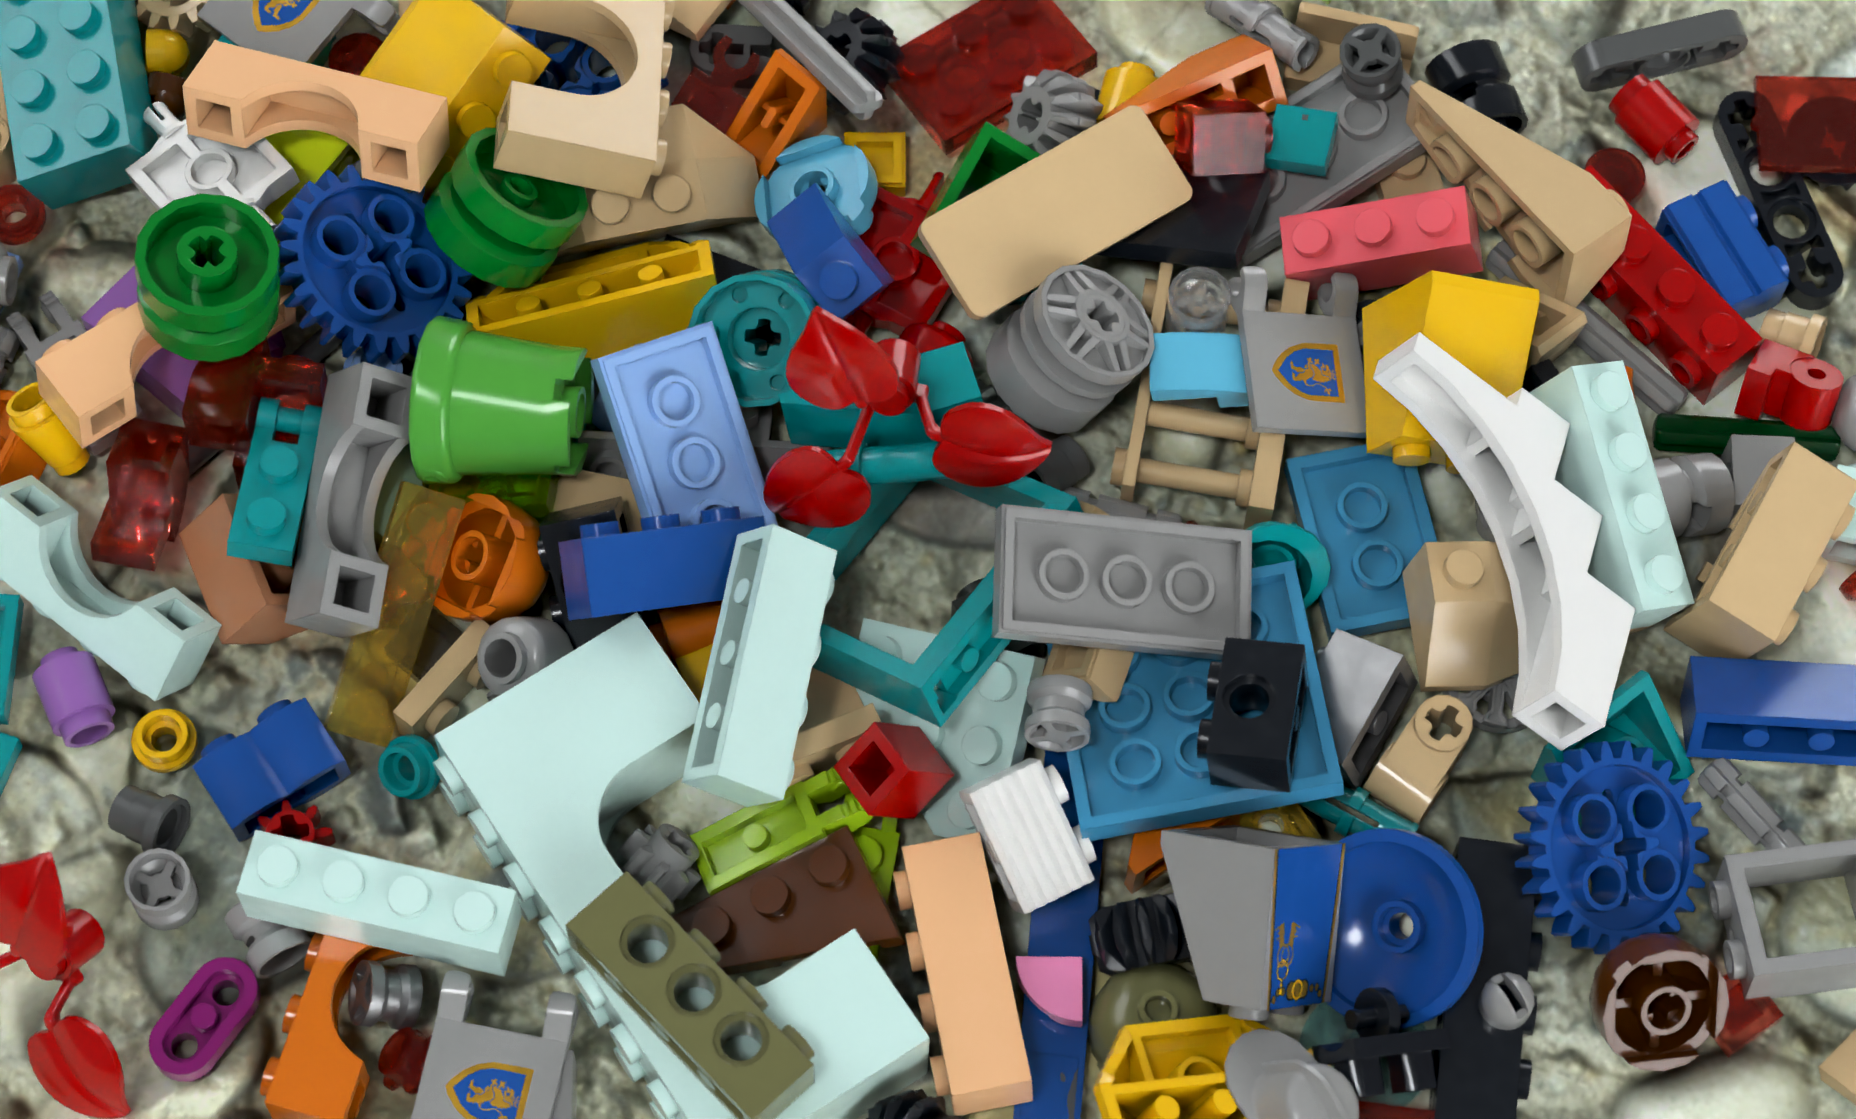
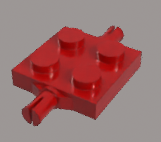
[845,172,952,336]

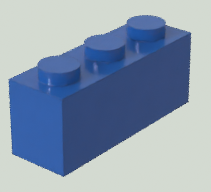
[558,506,765,620]
[1680,656,1856,766]

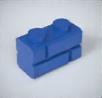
[1655,180,1790,320]

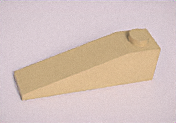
[1405,80,1632,308]
[1402,541,1655,692]

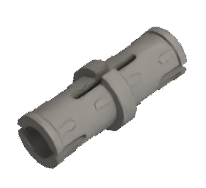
[1205,0,1320,71]

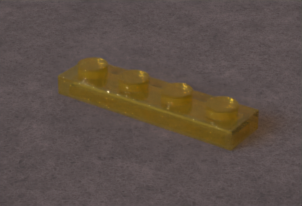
[323,481,466,748]

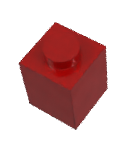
[833,722,955,819]

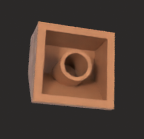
[179,493,308,644]

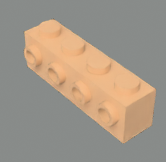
[893,832,1033,1116]

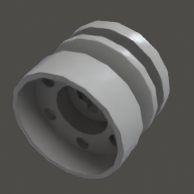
[986,264,1155,434]

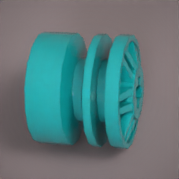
[688,269,820,407]

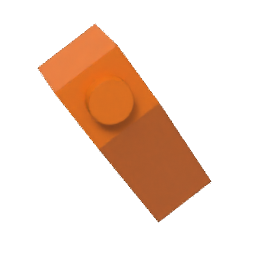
[1103,34,1288,155]

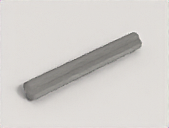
[738,0,883,120]
[1485,240,1688,414]

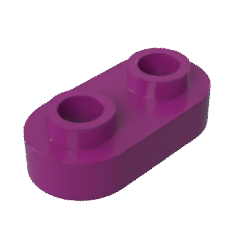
[149,957,261,1082]

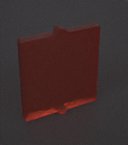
[1750,76,1856,173]

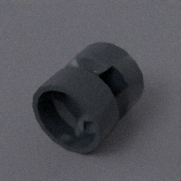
[1425,39,1528,134]

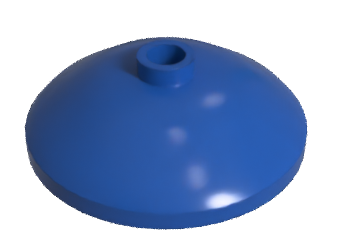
[1326,828,1484,1029]

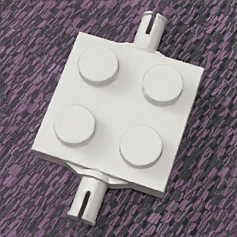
[125,102,301,241]

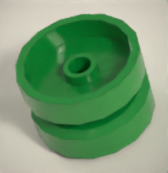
[424,128,588,288]
[134,193,280,362]

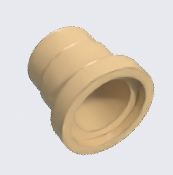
[1757,308,1828,358]

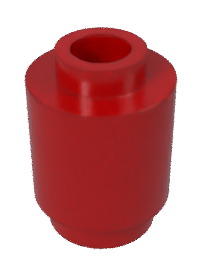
[1608,74,1700,164]

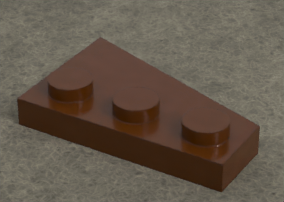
[673,825,906,975]

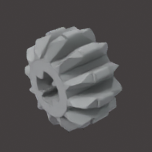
[1003,69,1104,154]

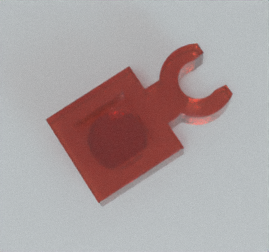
[670,35,760,134]

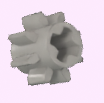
[618,824,701,903]

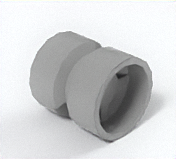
[1652,453,1735,538]

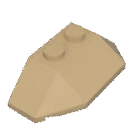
[556,103,759,258]

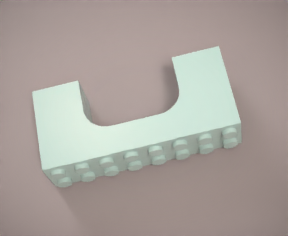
[432,612,930,1119]

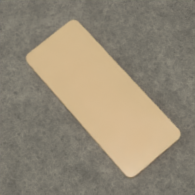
[918,105,1193,320]

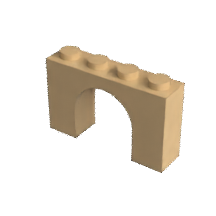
[493,0,675,199]

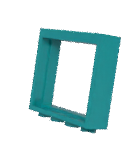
[806,476,1084,727]

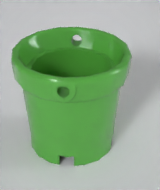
[408,316,594,484]

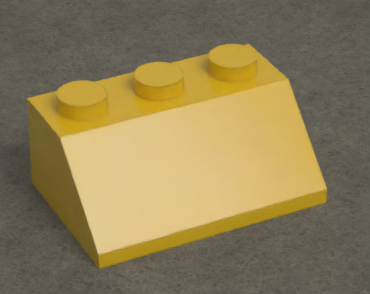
[359,0,551,200]

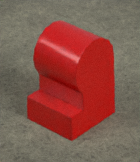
[1734,339,1844,431]

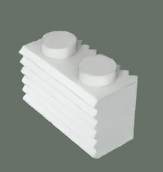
[959,758,1097,914]

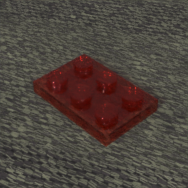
[888,0,1098,155]

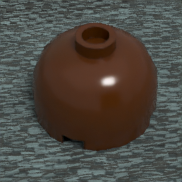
[1589,933,1730,1071]

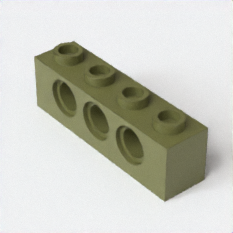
[566,871,815,1119]

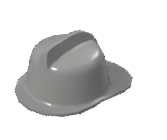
[1224,1029,1359,1119]

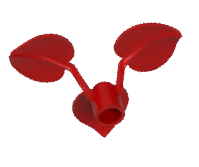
[763,306,1053,528]
[0,852,132,1119]

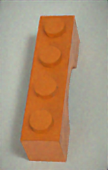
[260,933,413,1119]

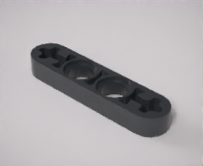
[1712,90,1844,310]

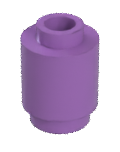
[32,646,115,748]

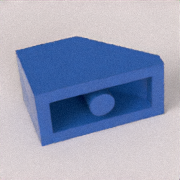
[767,182,894,320]

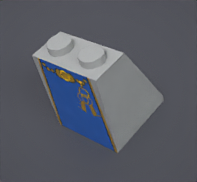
[1160,825,1346,1021]

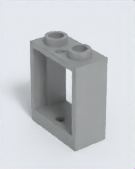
[1708,839,1856,1002]

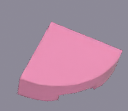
[1015,956,1083,1028]

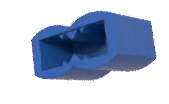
[192,698,351,842]

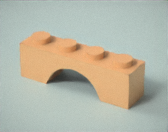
[182,40,450,192]
[35,270,296,449]

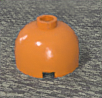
[423,493,549,625]

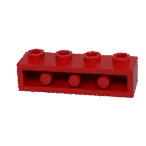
[1584,164,1763,406]

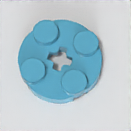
[754,135,878,240]

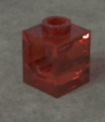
[1174,98,1273,176]

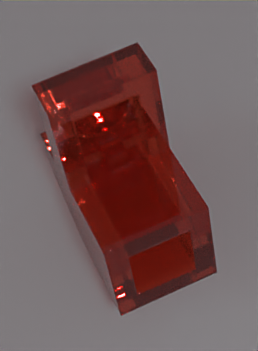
[182,337,327,453]
[90,418,189,572]

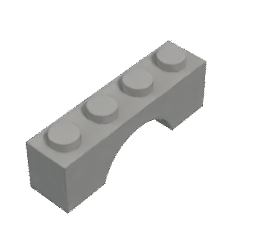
[285,362,412,638]

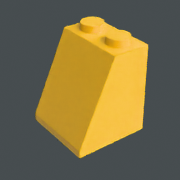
[1362,270,1540,475]

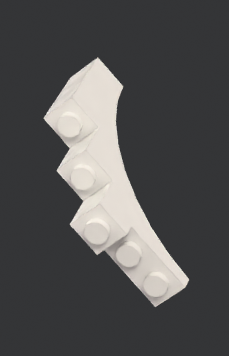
[1373,332,1636,751]

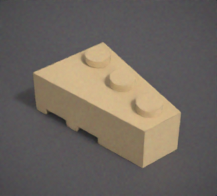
[1663,442,1856,659]

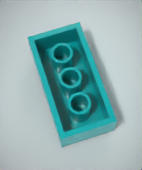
[0,0,158,210]

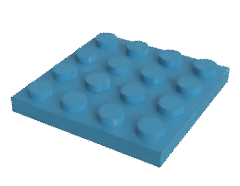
[1047,560,1344,841]

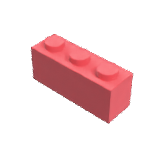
[1279,185,1483,301]

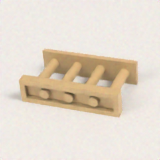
[1110,262,1310,530]

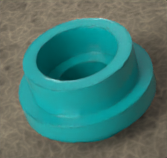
[378,734,440,800]

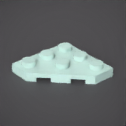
[856,618,1046,846]

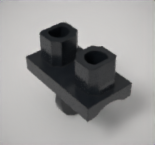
[1312,987,1451,1099]

